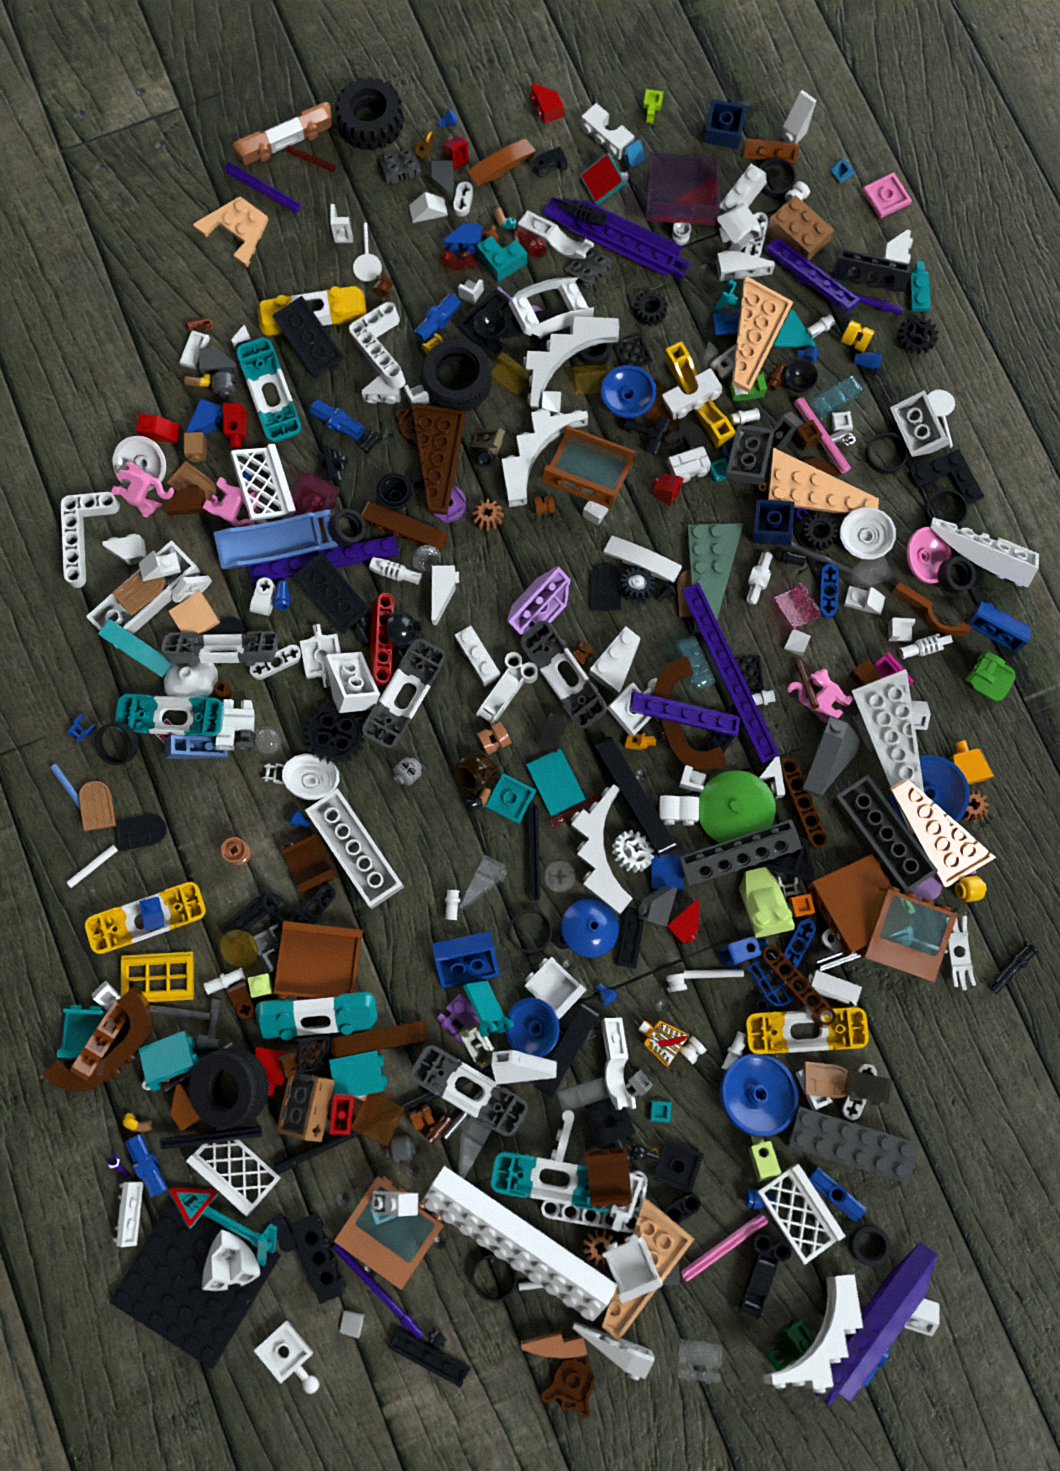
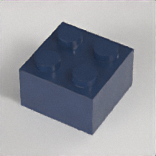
[704,99,747,149]
[753,500,795,546]

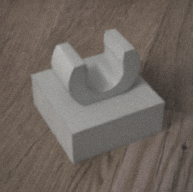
[626,1069,653,1097]

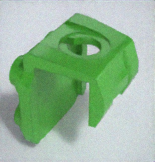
[965,651,1015,702]

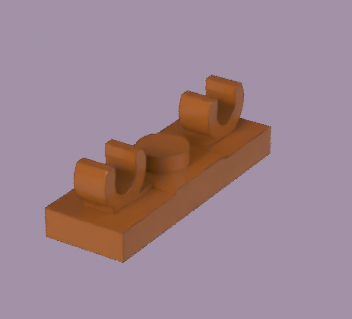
[743,138,799,163]

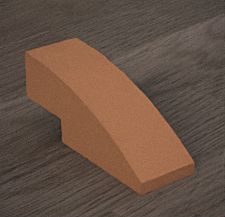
[521,1331,588,1358]

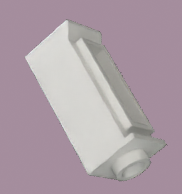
[807,970,862,1007]

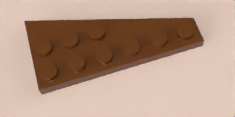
[411,403,466,515]

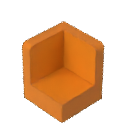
[788,893,815,917]

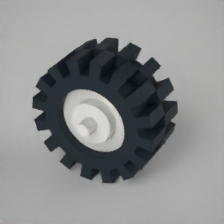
[619,567,655,604]

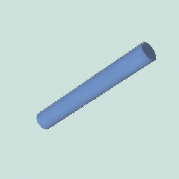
[50,764,81,811]

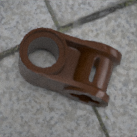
[227,980,257,1020]

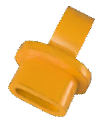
[625,733,656,750]

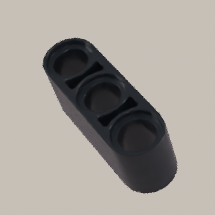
[660,1193,701,1224]

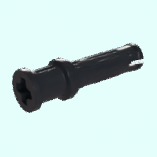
[988,941,1039,995]

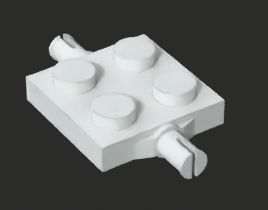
[300,624,341,688]

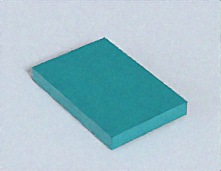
[526,748,586,817]

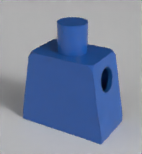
[717,936,768,968]

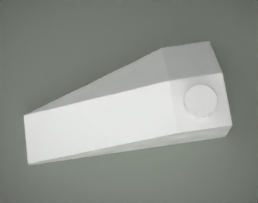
[572,1321,655,1380]

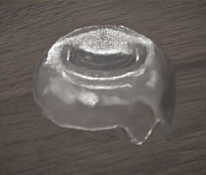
[412,545,441,571]
[252,726,282,755]

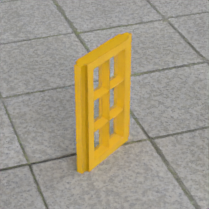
[121,952,194,1002]

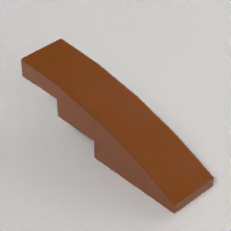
[466,138,536,186]
[69,1000,128,1081]

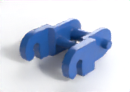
[67,714,97,742]

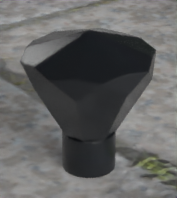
[655,581,676,602]

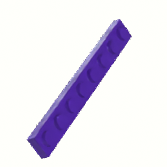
[248,536,399,585]

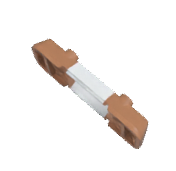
[232,102,332,165]

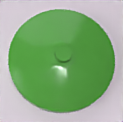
[699,771,776,844]

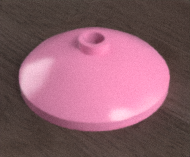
[907,527,952,584]

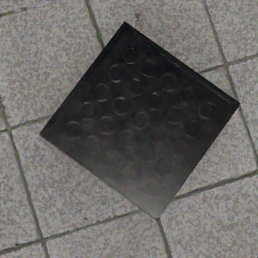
[109,1199,281,1370]

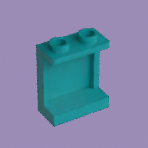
[57,1005,108,1060]
[139,1031,199,1091]
[329,1050,388,1097]

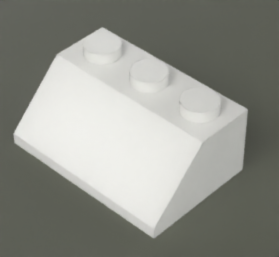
[890,390,950,457]

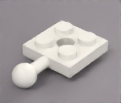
[607,678,657,736]
[254,1320,319,1394]

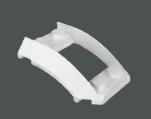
[509,277,594,339]

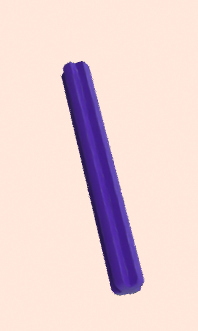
[225,163,301,213]

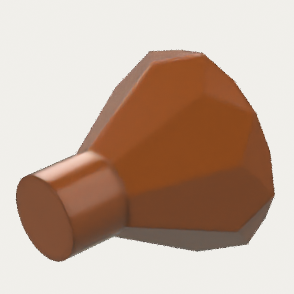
[482,225,499,243]

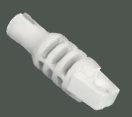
[369,557,422,585]
[899,634,953,659]

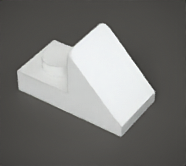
[139,551,181,581]
[844,586,885,615]
[759,757,785,799]

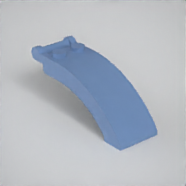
[214,510,338,569]

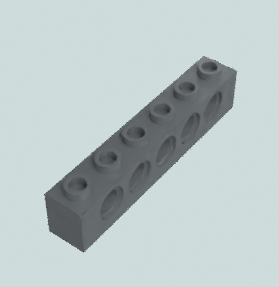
[680,819,802,886]

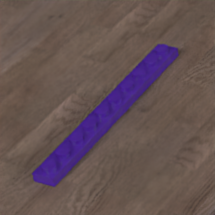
[681,583,780,764]

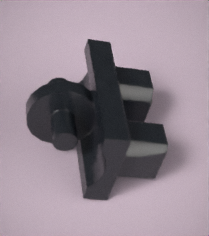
[317,445,349,482]

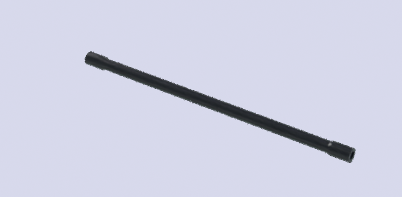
[273,1063,493,1175]

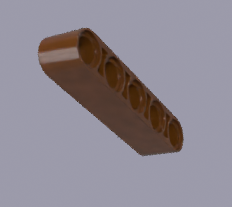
[360,501,448,553]
[781,758,827,850]
[760,945,836,1028]
[330,1020,429,1059]

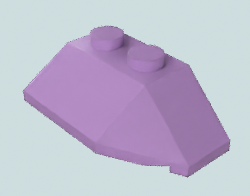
[507,566,570,634]

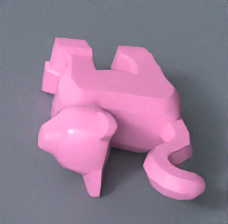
[111,461,174,517]
[202,477,260,527]
[787,669,854,724]

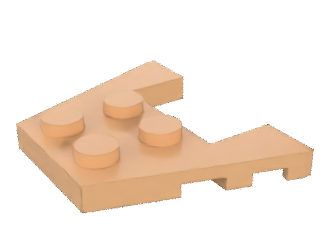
[193,197,268,267]

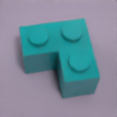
[477,236,527,282]

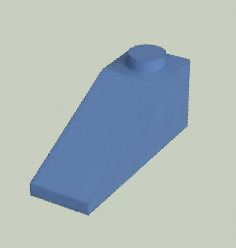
[165,735,228,759]

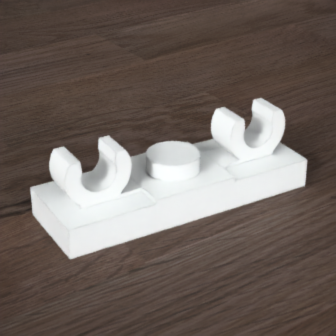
[113,1181,143,1247]

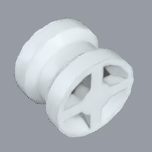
[665,973,687,992]

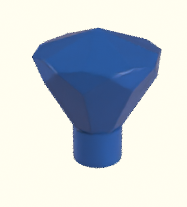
[438,109,458,128]
[798,345,818,363]
[289,808,310,828]
[596,983,618,1006]

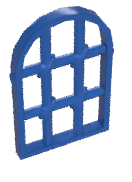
[746,952,792,1007]

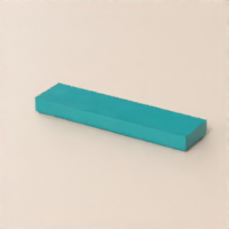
[98,618,172,678]

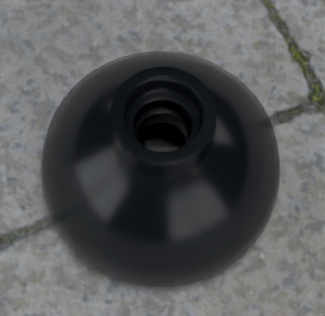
[376,473,413,510]
[386,611,422,649]

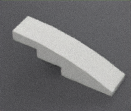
[604,536,682,583]

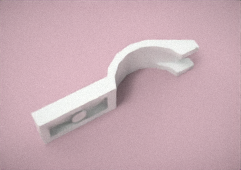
[518,210,594,259]
[601,1018,636,1110]

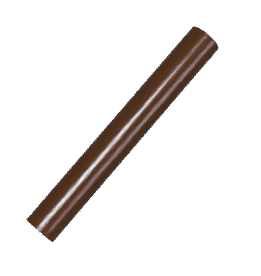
[795,660,819,709]

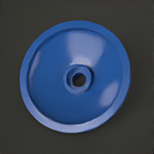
[601,365,656,418]
[561,899,619,958]
[505,998,559,1057]

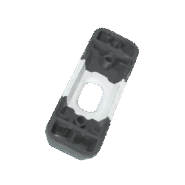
[521,621,607,728]
[161,631,279,667]
[362,639,446,749]
[411,1045,528,1136]

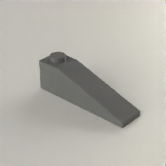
[802,717,861,797]

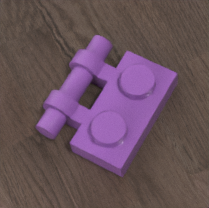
[436,994,480,1046]

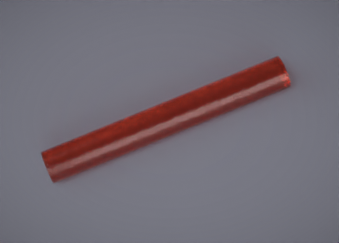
[286,145,336,172]
[549,793,602,828]

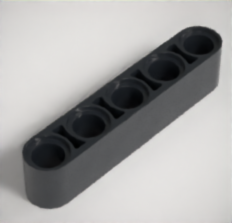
[534,1002,601,1098]

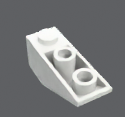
[492,1050,557,1084]

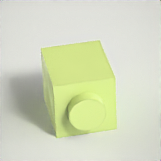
[248,974,274,999]

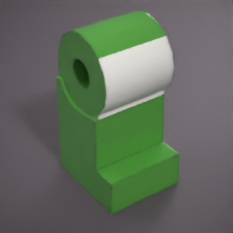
[730,374,767,401]

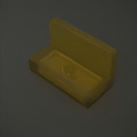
[491,352,531,396]
[573,364,611,395]

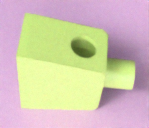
[749,1135,781,1182]

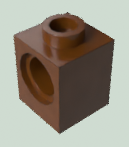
[793,419,823,451]
[849,658,882,687]

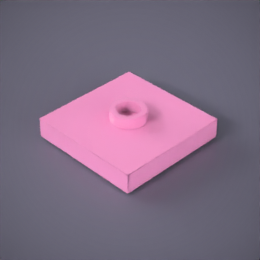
[862,172,912,219]

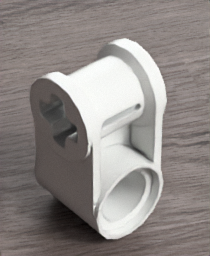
[250,578,276,616]

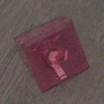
[292,472,340,527]

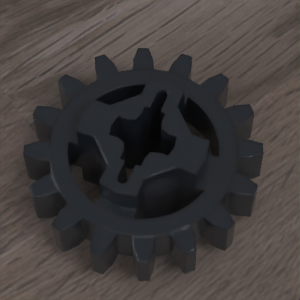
[897,315,939,355]

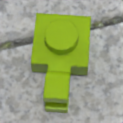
[643,89,663,124]

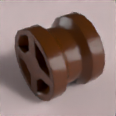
[372,275,393,298]

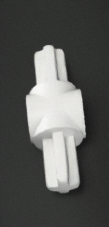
[746,552,772,604]

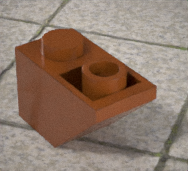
[170,1083,201,1131]

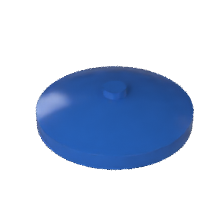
[889,755,970,825]
[720,1054,798,1137]

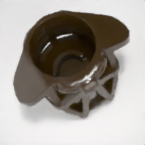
[454,753,498,796]

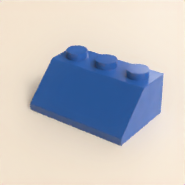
[967,601,1032,653]
[432,931,500,988]

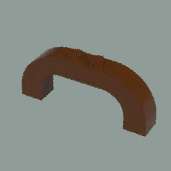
[654,656,727,770]
[43,987,153,1092]

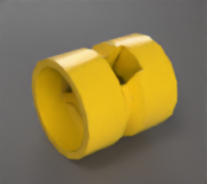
[841,320,875,353]

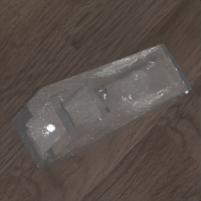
[459,855,508,911]
[557,1077,610,1112]
[458,1116,492,1179]

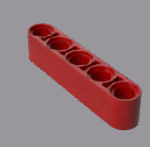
[369,593,394,687]

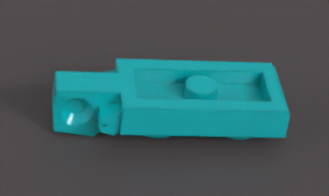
[909,261,930,312]

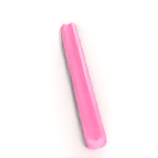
[794,397,850,474]
[680,1213,768,1281]

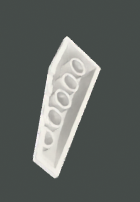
[930,517,1039,587]

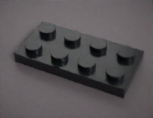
[272,296,344,379]
[293,553,371,634]

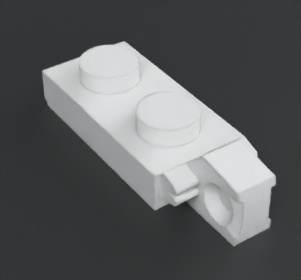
[610,1173,644,1232]

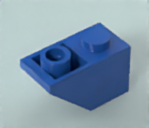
[444,223,482,254]

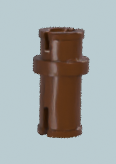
[766,362,787,391]
[214,681,232,699]
[424,1112,453,1144]

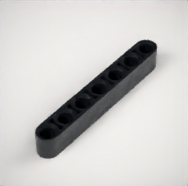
[593,736,677,858]

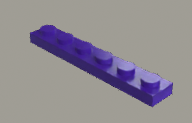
[765,238,860,313]
[629,691,740,737]

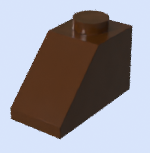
[164,485,206,516]

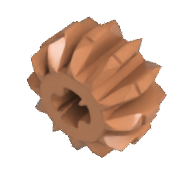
[472,499,504,531]
[963,789,989,822]
[583,1229,617,1266]

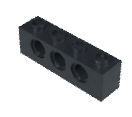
[833,249,911,292]
[290,1213,347,1304]

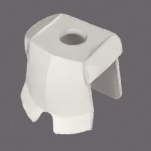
[717,203,761,252]

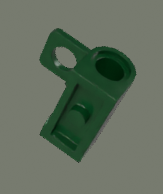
[766,1319,815,1371]

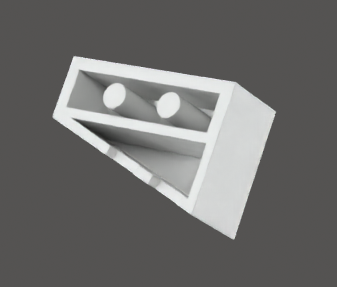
[589,626,641,696]

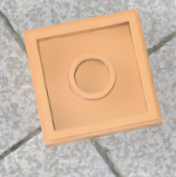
[169,591,220,635]

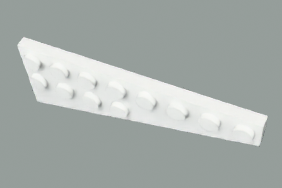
[852,669,924,834]

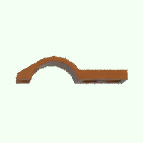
[892,582,972,637]

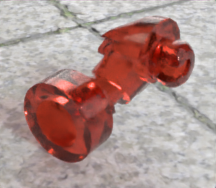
[514,227,547,258]
[440,250,478,271]

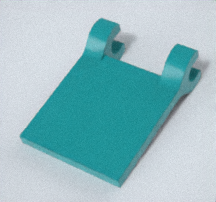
[463,981,514,1037]

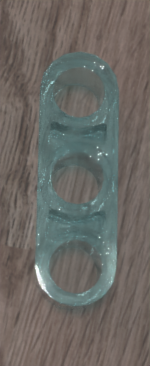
[811,376,865,419]
[675,635,716,691]

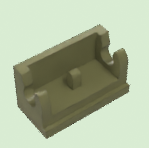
[458,1020,495,1068]

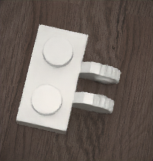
[172,576,212,603]

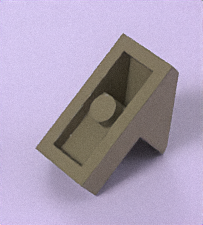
[470,428,505,456]

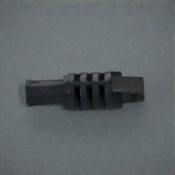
[559,198,608,227]

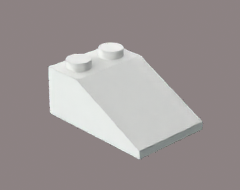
[325,652,380,713]

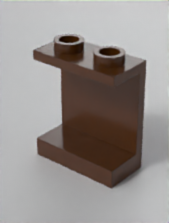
[280,833,338,895]
[585,1147,632,1209]

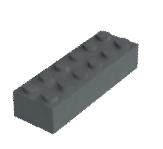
[832,775,938,894]
[785,1107,919,1184]

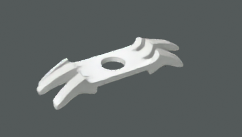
[945,916,976,990]

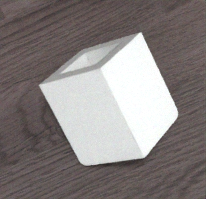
[458,279,484,305]
[404,384,430,407]
[583,501,608,526]
[888,618,915,642]
[679,765,706,793]

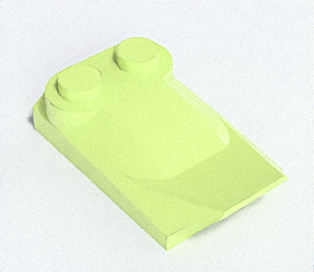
[739,867,795,938]

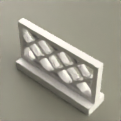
[230,444,296,520]
[187,1128,281,1217]
[757,1164,845,1265]

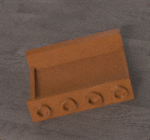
[807,854,912,957]
[273,921,363,1000]

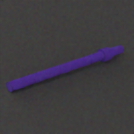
[798,278,903,315]
[332,1243,424,1339]

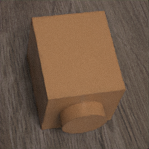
[184,432,207,462]

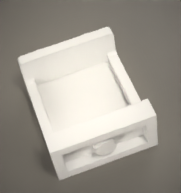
[524,957,586,1019]
[602,1234,663,1303]

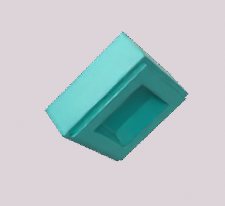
[710,458,728,483]
[650,1100,672,1123]

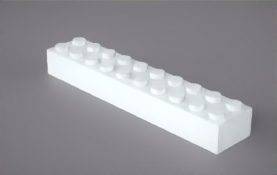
[421,1166,618,1321]

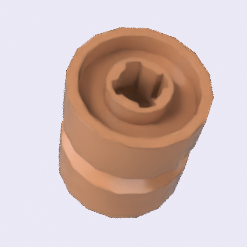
[477,722,512,756]
[221,837,251,866]

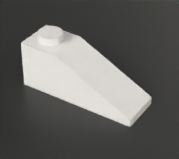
[780,90,816,143]
[716,250,775,282]
[432,566,459,625]

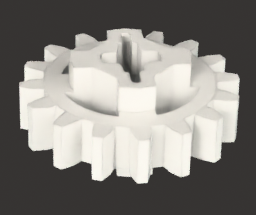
[612,830,654,873]

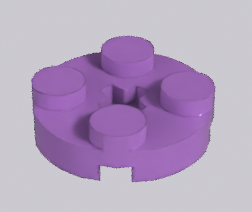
[432,486,466,523]

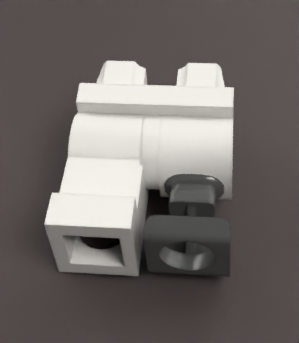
[215,699,255,751]

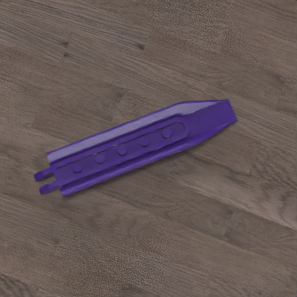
[543,198,690,279]
[814,1242,938,1406]

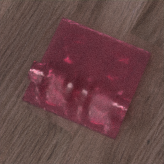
[773,583,821,630]

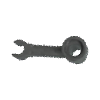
[197,999,221,1051]

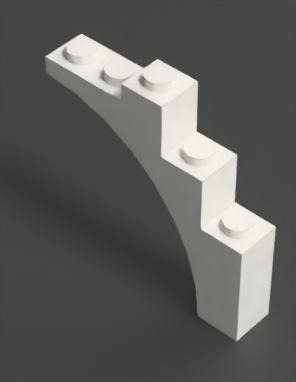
[523,316,619,410]
[502,409,588,507]
[571,785,633,915]
[763,1275,863,1393]

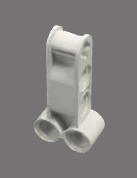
[476,652,538,726]

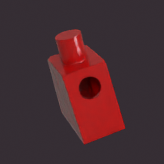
[223,403,248,449]
[255,1047,288,1096]

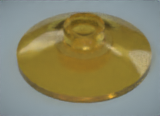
[220,930,258,968]

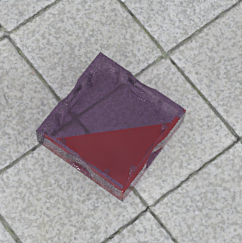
[645,153,721,225]

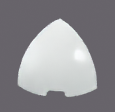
[202,1230,260,1291]

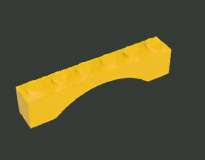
[664,341,736,449]

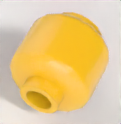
[955,876,987,902]

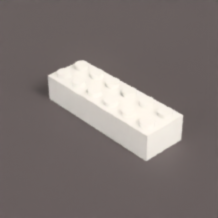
[86,540,201,648]
[305,788,404,909]

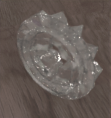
[544,861,576,892]

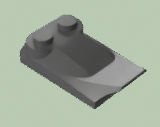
[726,425,774,484]

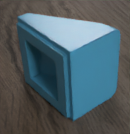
[624,140,645,168]
[830,157,856,183]

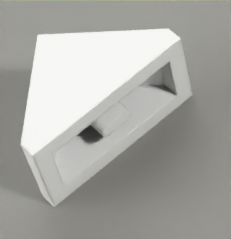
[409,192,447,223]

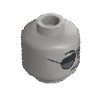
[393,757,422,786]

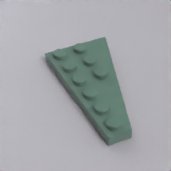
[687,523,744,634]

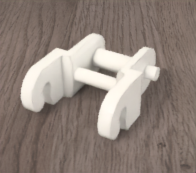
[262,763,285,784]
[776,875,800,900]

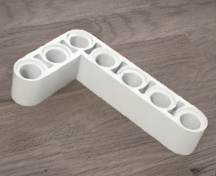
[349,302,405,389]
[61,492,120,588]
[541,1170,647,1233]

